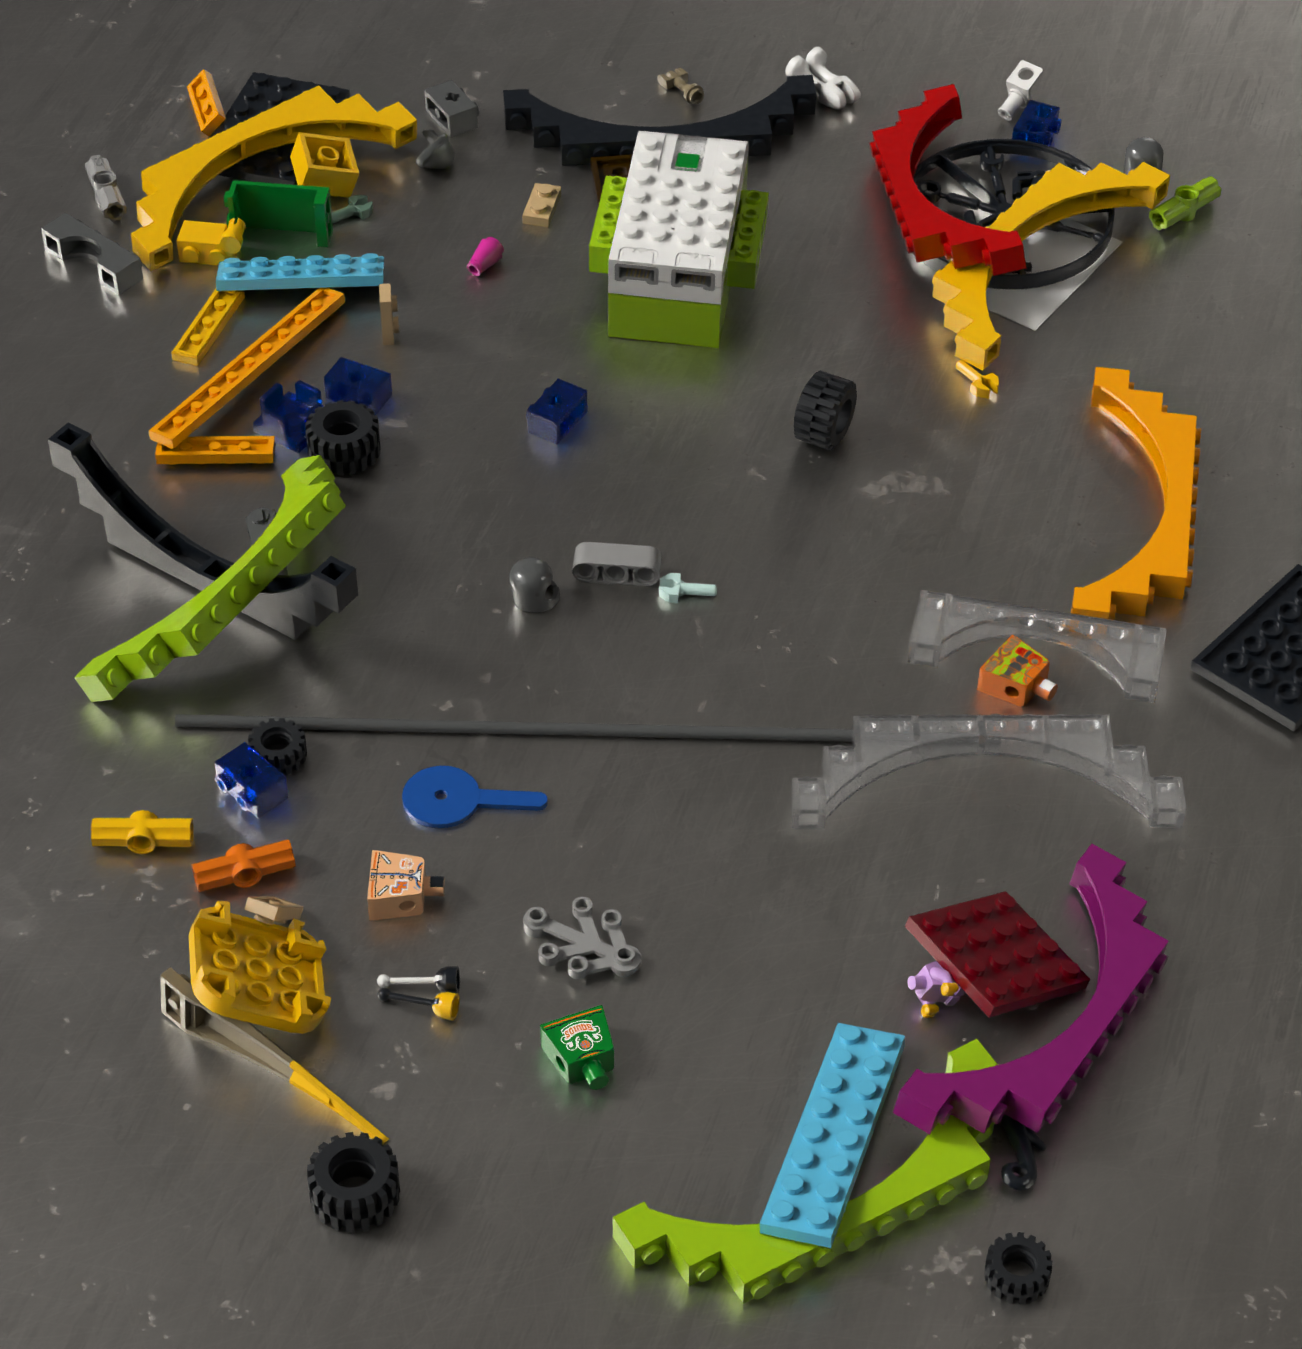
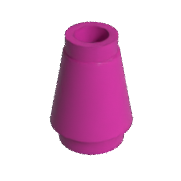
[467,237,504,276]

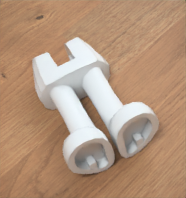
[786,46,861,110]

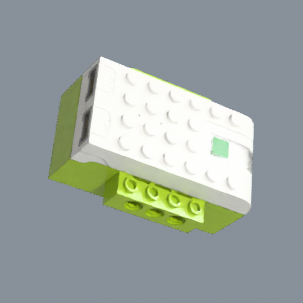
[589,131,769,348]

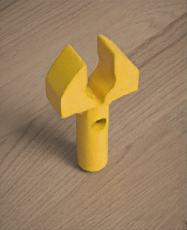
[956,360,999,399]

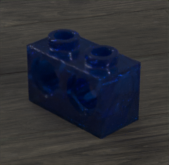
[1012,100,1062,146]

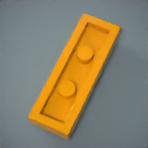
[187,69,226,136]

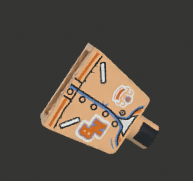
[367,850,445,921]

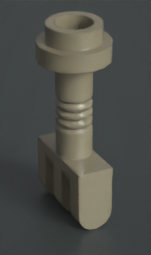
[657,67,704,105]

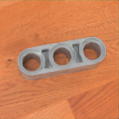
[572,542,662,586]

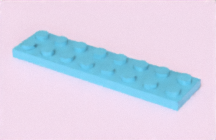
[759,1023,905,1248]

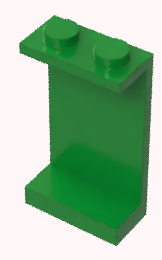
[224,180,333,247]

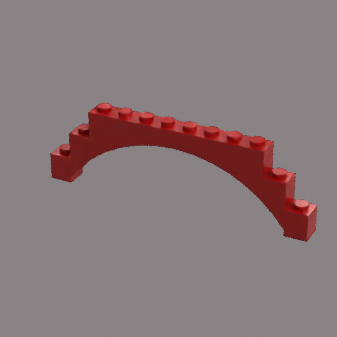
[869,84,1026,276]

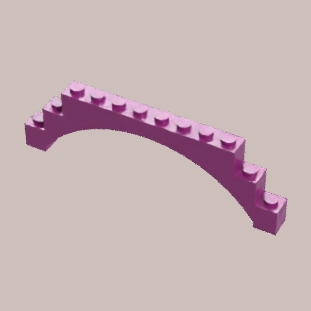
[893,844,1169,1135]

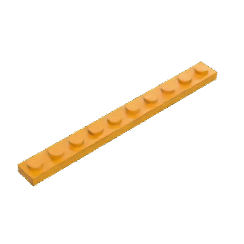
[149,288,345,449]

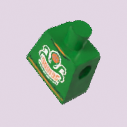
[540,1005,614,1090]

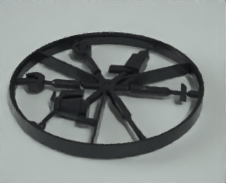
[899,139,1115,289]

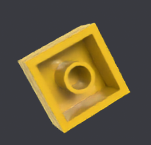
[290,132,359,198]

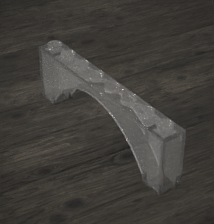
[907,590,1167,703]

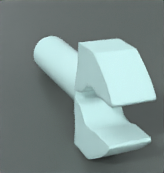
[659,573,717,603]

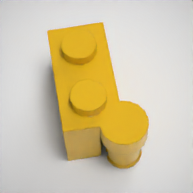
[176,218,246,265]

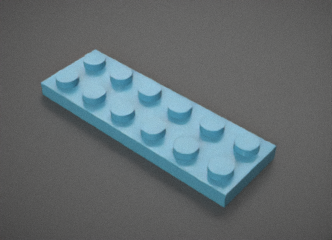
[216,253,385,291]

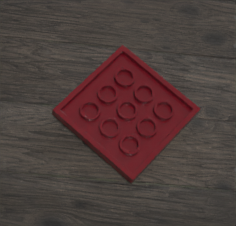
[905,891,1091,1018]

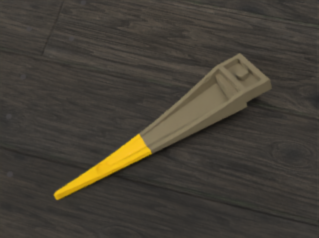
[160,967,389,1144]

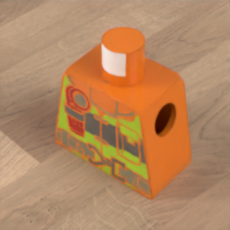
[977,634,1058,707]

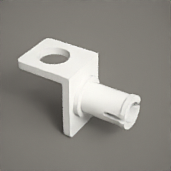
[998,60,1043,121]

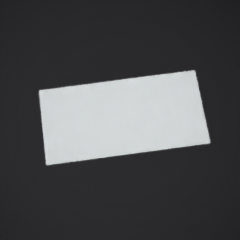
[986,218,1123,331]

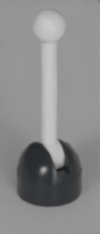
[377,966,460,994]

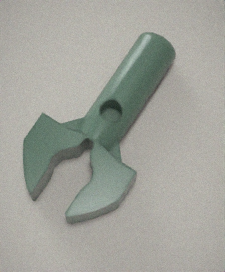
[332,195,373,224]

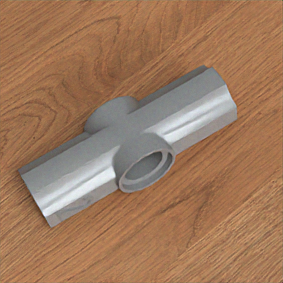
[85,155,127,222]

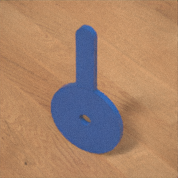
[402,766,548,828]

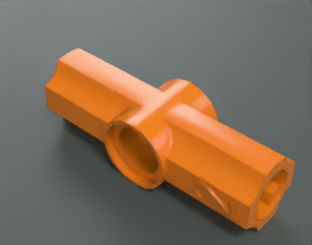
[191,839,296,892]

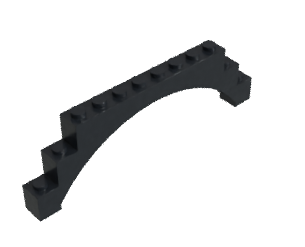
[503,75,816,166]
[48,422,358,640]

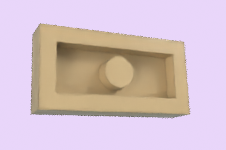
[522,183,561,228]
[379,283,399,345]
[244,896,304,925]

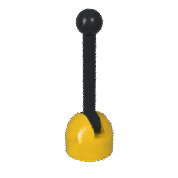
[377,988,460,1021]

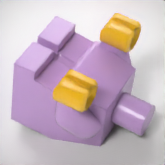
[908,961,966,1018]

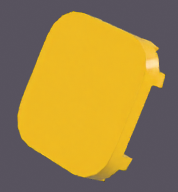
[189,900,331,1034]

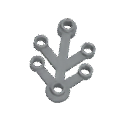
[523,897,641,979]

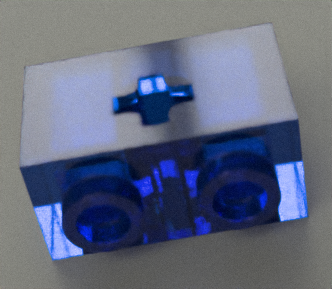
[324,357,392,415]
[526,378,588,445]
[214,742,288,818]

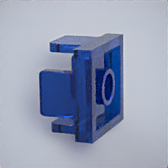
[252,380,324,454]

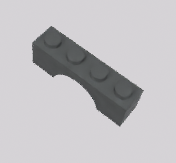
[41,213,143,295]

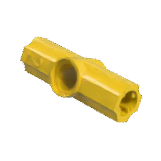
[91,810,194,854]

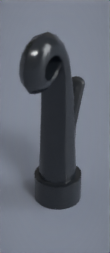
[1000,1114,1047,1191]

